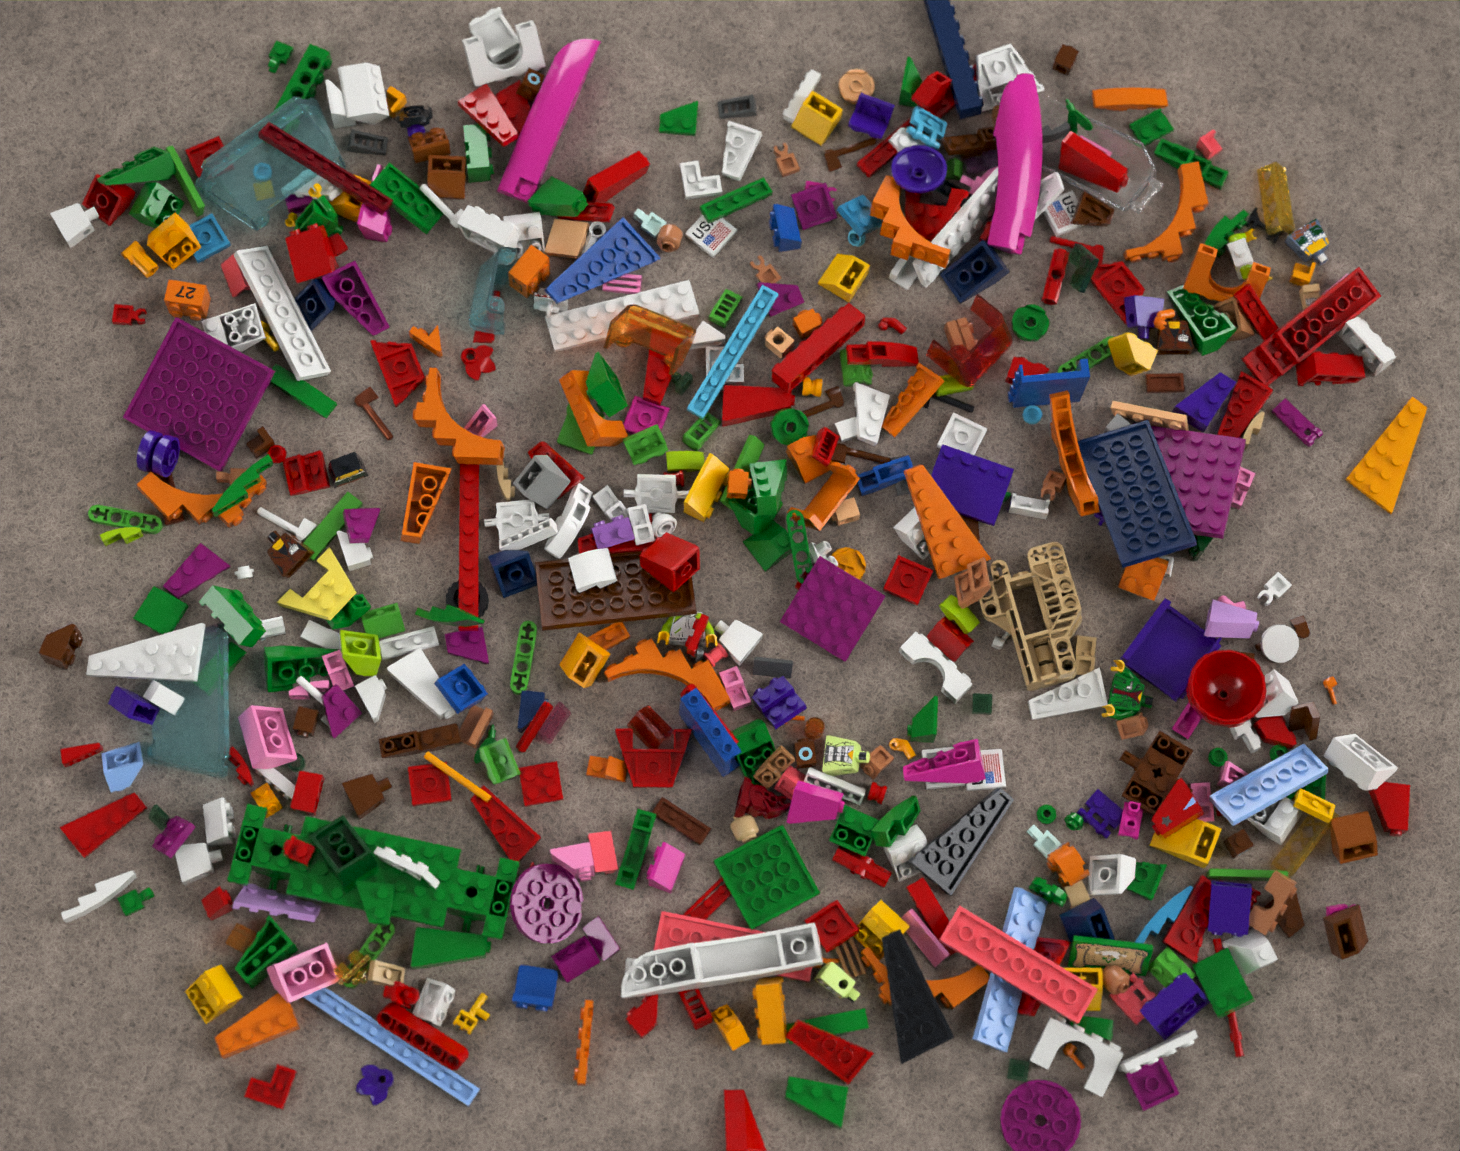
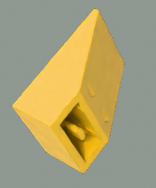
[1149,819,1221,869]

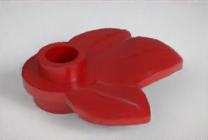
[461,345,496,381]

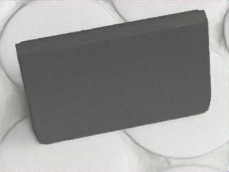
[753,657,793,678]

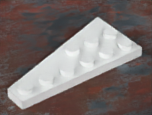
[86,623,205,682]

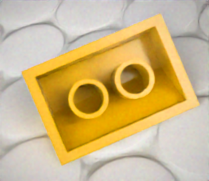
[683,453,730,522]

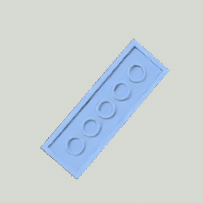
[1209,744,1328,826]

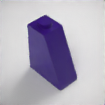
[108,686,161,725]

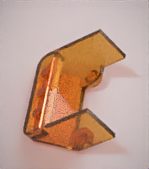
[604,304,696,375]

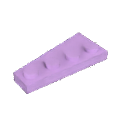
[232,884,321,922]

